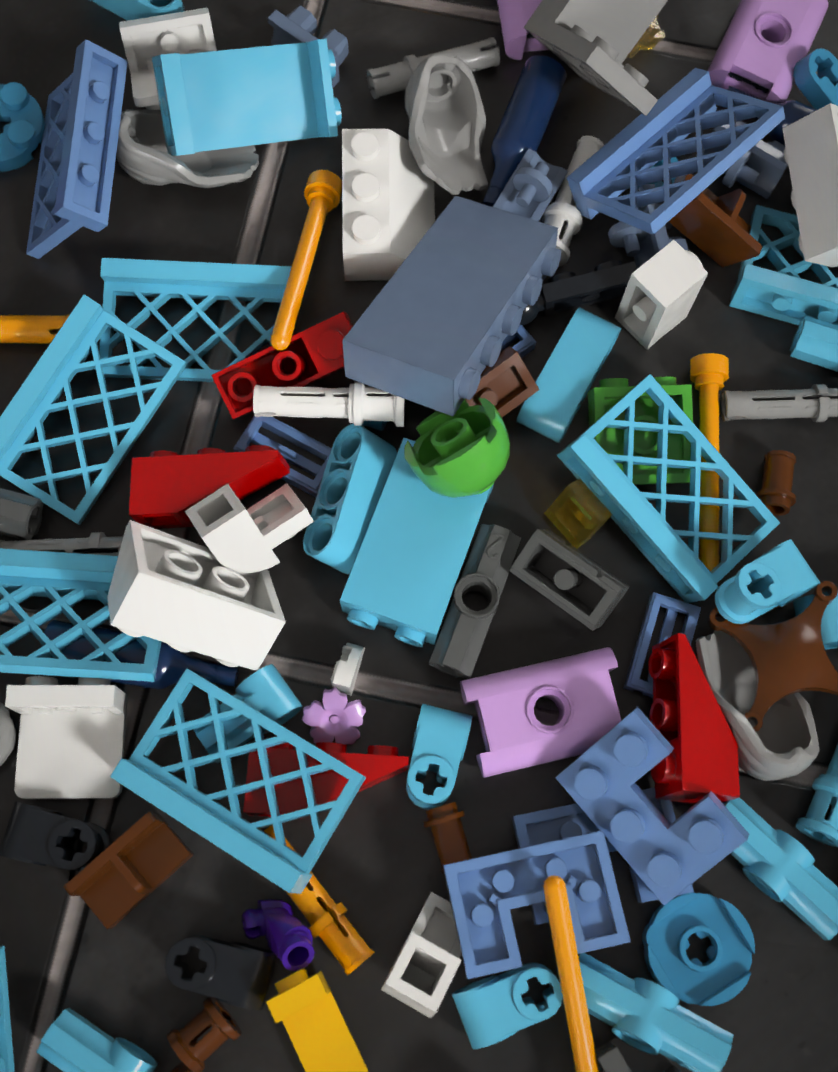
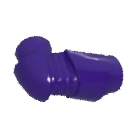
[242,899,314,971]

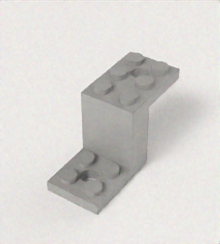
[523,0,668,116]

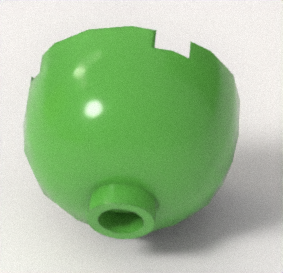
[404,398,510,498]

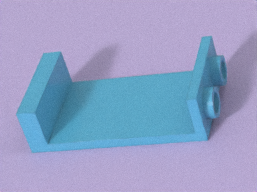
[152,39,342,156]
[340,438,494,647]

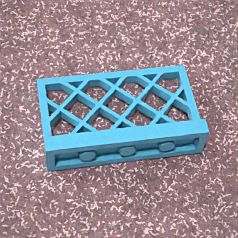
[729,205,838,325]
[99,258,292,382]
[0,295,187,525]
[557,374,780,603]
[0,548,162,682]
[110,668,366,894]

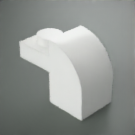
[185,484,314,573]
[381,892,462,1018]

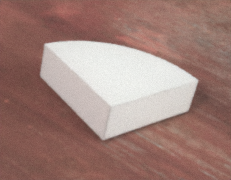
[331,643,365,696]

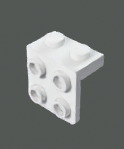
[119,7,217,110]
[5,676,128,799]

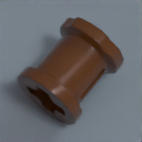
[166,996,242,1072]

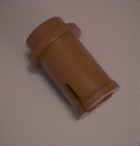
[756,450,796,516]
[424,802,472,874]

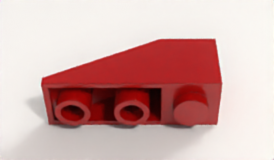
[211,311,353,419]
[129,445,290,529]
[649,633,740,804]
[243,742,409,819]

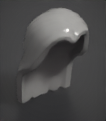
[405,53,488,195]
[116,109,259,188]
[696,631,820,781]

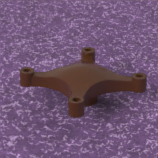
[708,581,838,733]

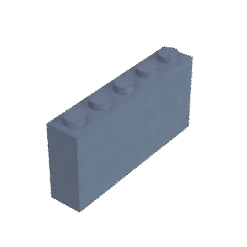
[342,196,561,416]

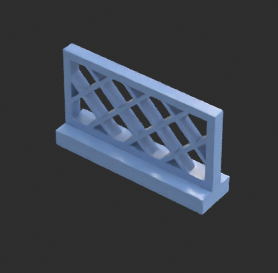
[26,39,128,259]
[567,68,785,235]

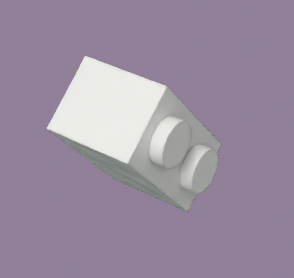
[615,240,708,350]

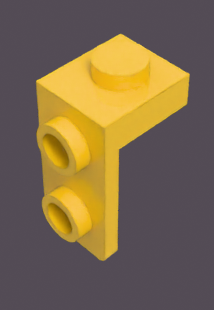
[266,968,368,1072]

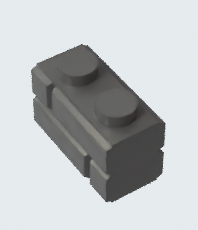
[509,529,630,631]

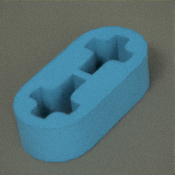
[793,48,838,110]

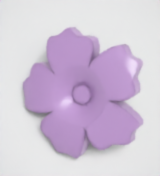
[302,687,366,744]

